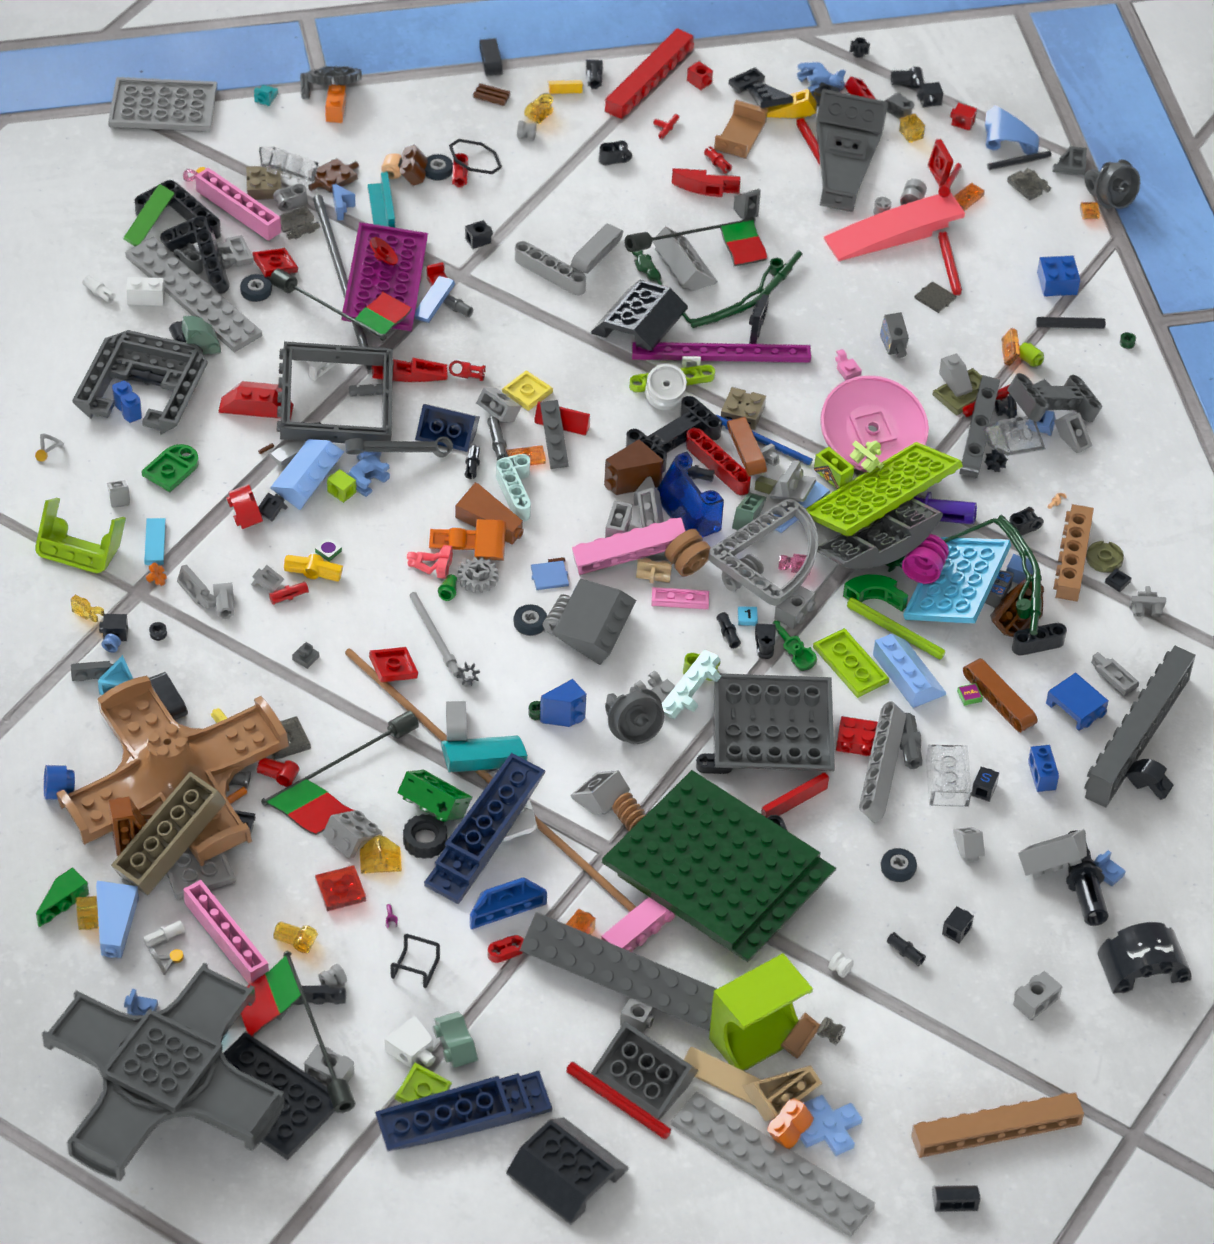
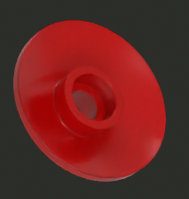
[370,237,398,265]

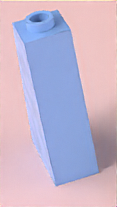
[96,881,139,958]

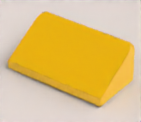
[548,80,583,94]

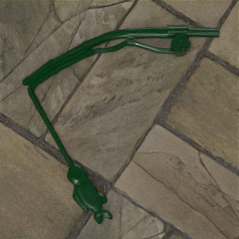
[632,250,803,328]
[885,515,1042,635]

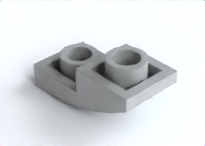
[270,440,306,466]

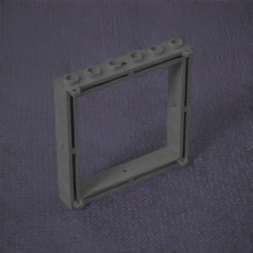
[276,341,393,443]

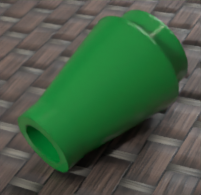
[438,574,457,601]

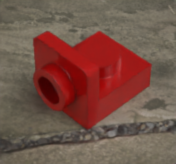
[427,262,448,287]

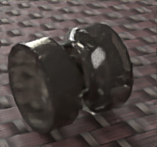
[817,1017,846,1045]

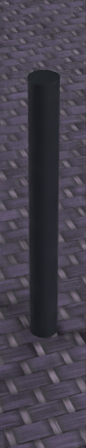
[987,150,1052,170]

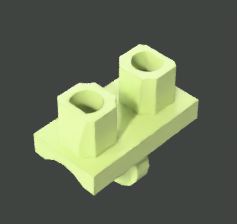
[850,440,884,473]

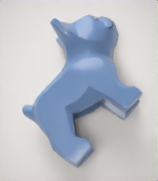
[797,62,846,95]
[346,452,390,497]

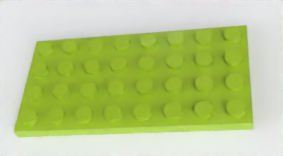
[805,442,963,537]

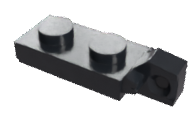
[294,985,346,1005]

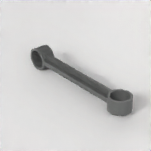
[345,437,453,458]

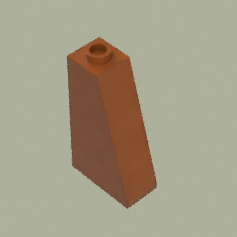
[455,482,524,545]

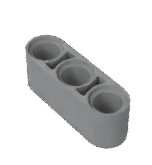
[446,701,467,741]

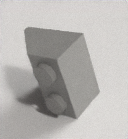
[570,770,630,814]

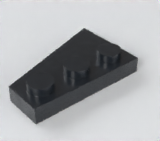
[749,83,794,108]

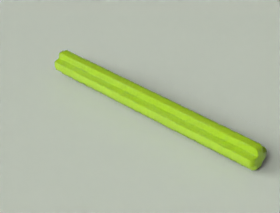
[847,598,945,660]

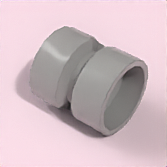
[900,179,927,205]

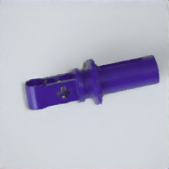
[914,492,977,525]

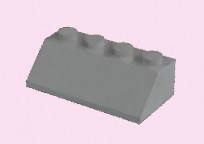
[653,226,718,291]

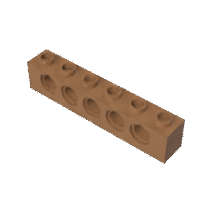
[1053,504,1094,602]

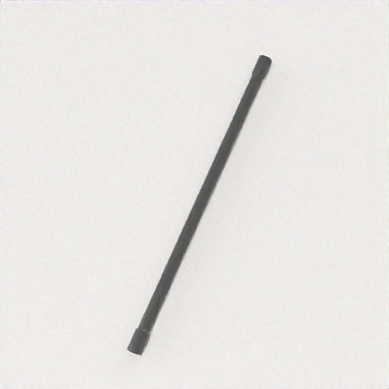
[313,195,372,370]

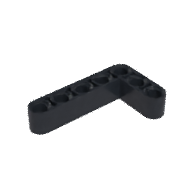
[134,180,221,239]
[160,216,230,294]

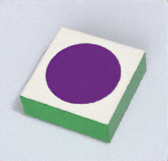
[315,538,342,562]

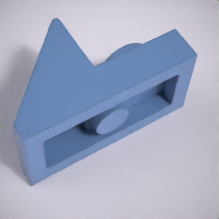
[332,184,356,221]

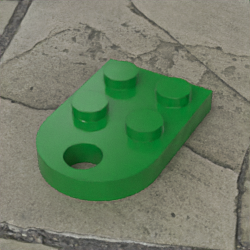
[141,444,199,492]

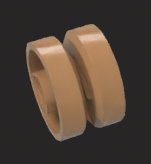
[664,529,711,576]

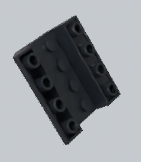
[591,279,688,351]
[506,1117,629,1225]

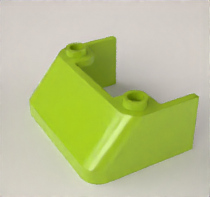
[35,498,126,573]

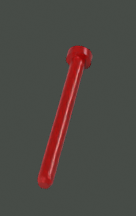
[938,163,962,197]

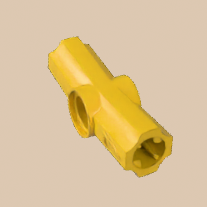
[284,554,343,582]

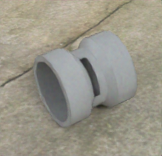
[517,121,537,140]
[318,964,347,988]

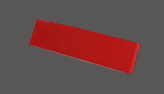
[372,358,448,382]

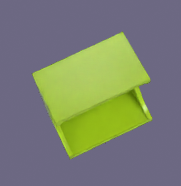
[709,953,813,1071]

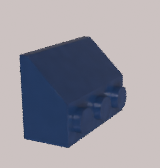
[415,404,480,452]

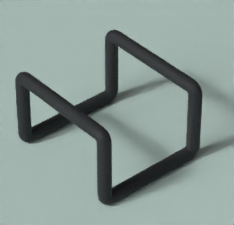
[390,934,440,988]

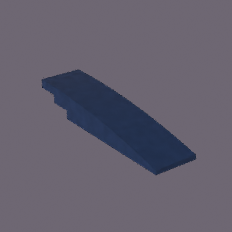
[424,753,545,904]
[375,1071,552,1152]

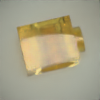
[899,113,925,143]
[76,896,99,930]

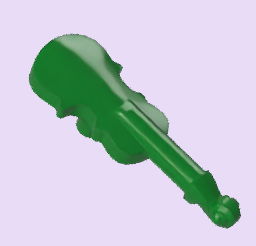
[772,620,817,671]

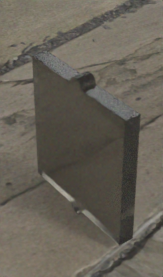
[914,281,956,313]

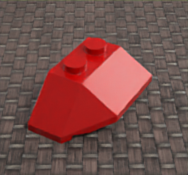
[218,381,294,420]

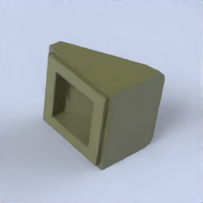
[754,476,777,495]

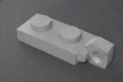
[177,565,216,609]
[1091,652,1139,696]

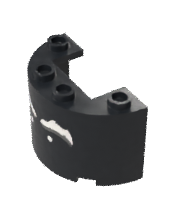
[1097,922,1192,994]

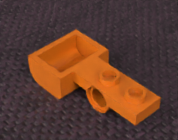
[429,519,506,561]

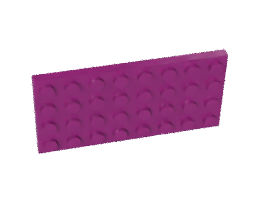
[341,222,428,332]

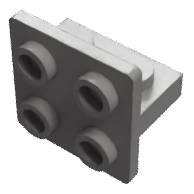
[770,460,816,502]

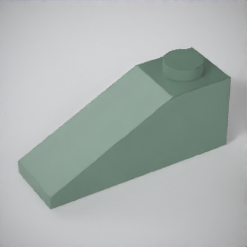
[732,492,767,531]

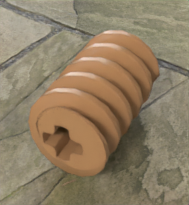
[612,792,645,831]

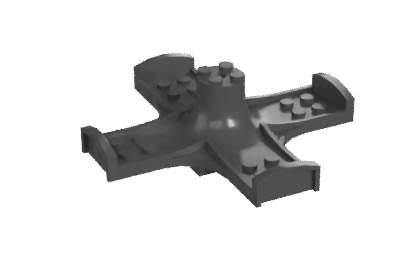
[42,963,285,1181]

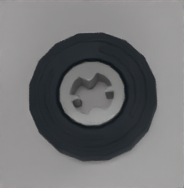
[424,154,453,180]
[240,274,272,302]
[513,604,547,636]
[881,848,917,882]

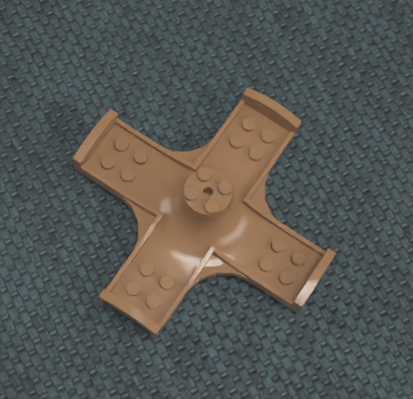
[56,675,289,867]

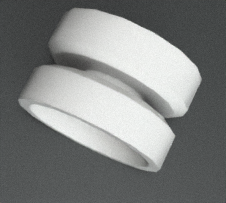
[645,363,687,410]

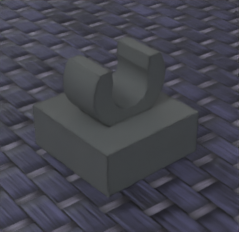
[292,642,320,669]

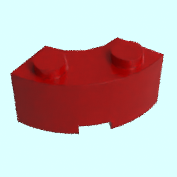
[226,484,263,529]

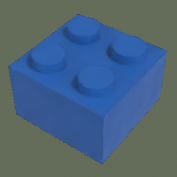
[1037,255,1081,297]

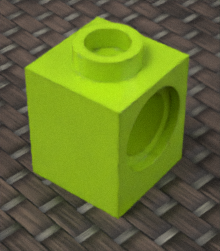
[327,469,356,503]

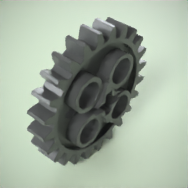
[307,66,362,85]

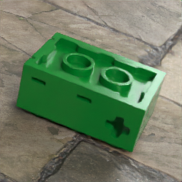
[397,769,473,822]

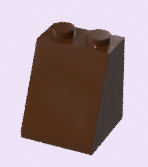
[604,439,663,495]

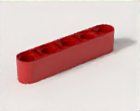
[686,428,751,496]

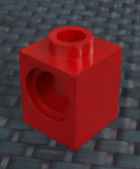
[687,61,713,90]
[950,102,977,131]

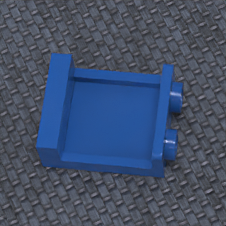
[1046,673,1109,731]

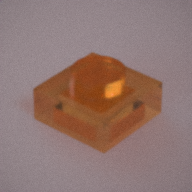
[1079,202,1100,219]

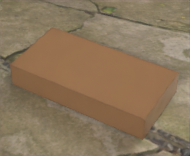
[780,1013,822,1059]

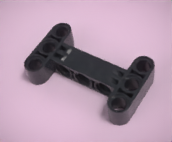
[626,396,722,472]

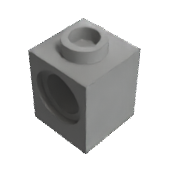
[620,998,654,1033]

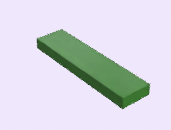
[123,184,174,246]

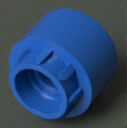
[43,765,75,800]

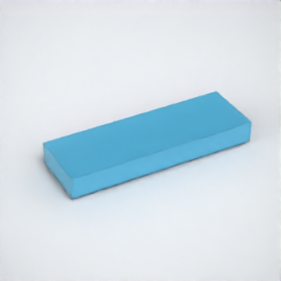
[144,518,166,565]

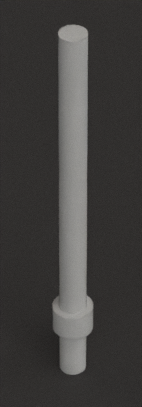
[409,592,461,677]

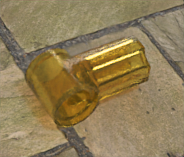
[273,921,318,953]

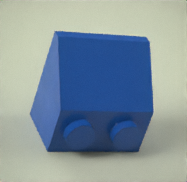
[540,679,587,727]

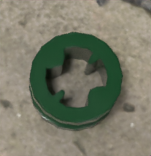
[1119,332,1136,349]
[528,701,541,720]

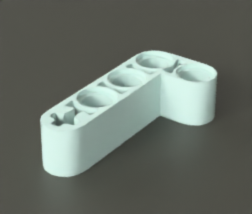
[496,454,531,522]

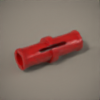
[704,146,732,174]
[269,581,309,605]

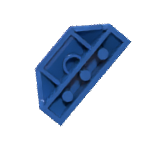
[470,877,547,930]

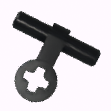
[995,394,1017,430]

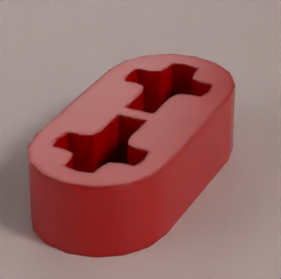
[487,935,524,963]

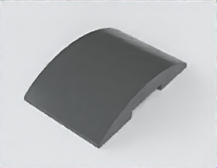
[817,498,943,569]

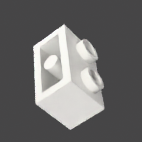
[126,277,165,306]

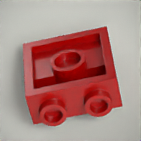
[836,716,878,756]

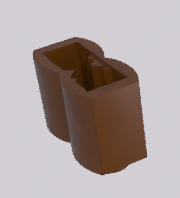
[400,144,427,186]

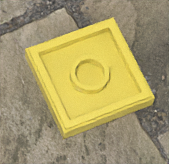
[502,370,553,411]

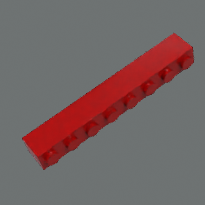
[605,28,694,119]

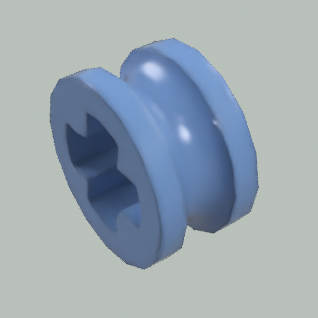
[101,634,121,653]

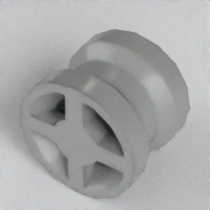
[873,197,892,215]

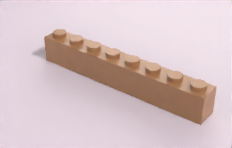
[911,1092,1084,1158]

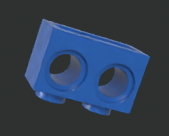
[1028,745,1059,792]

